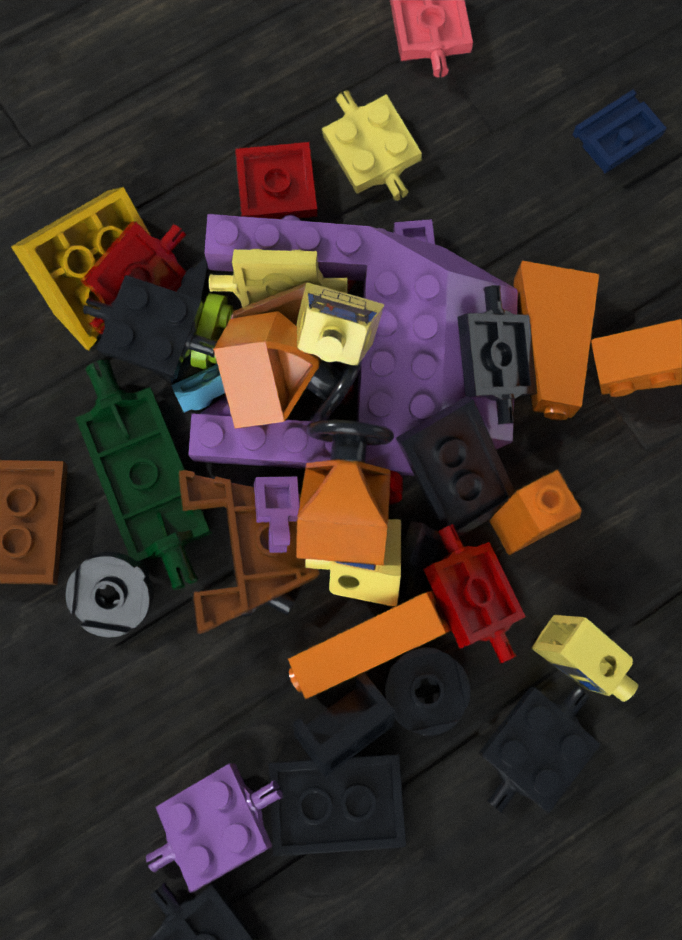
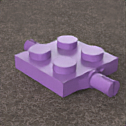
[146,764,283,892]

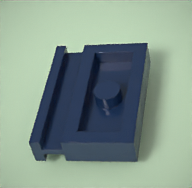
[572,90,667,173]

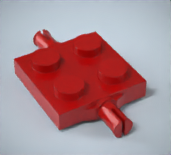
[81,222,186,335]
[423,524,526,663]

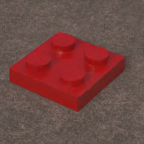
[235,142,317,219]

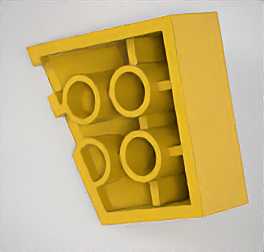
[11,187,151,350]

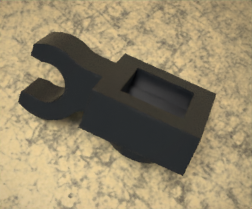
[399,521,445,598]

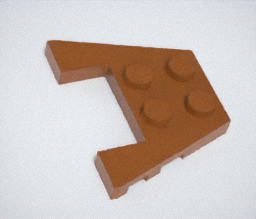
[179,470,319,634]

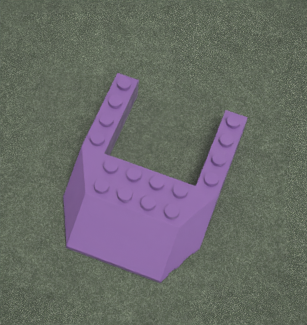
[188,214,518,476]

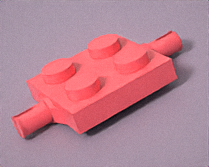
[390,0,473,78]

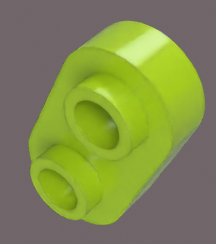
[191,293,233,370]

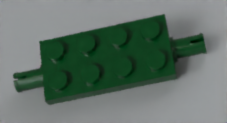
[76,360,212,590]

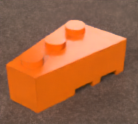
[591,319,682,397]

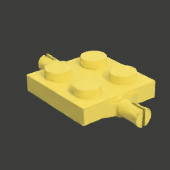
[322,91,422,201]
[209,249,348,308]

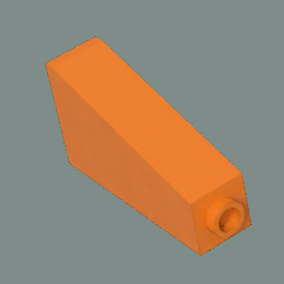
[514,261,599,420]
[489,470,581,555]
[288,591,451,699]

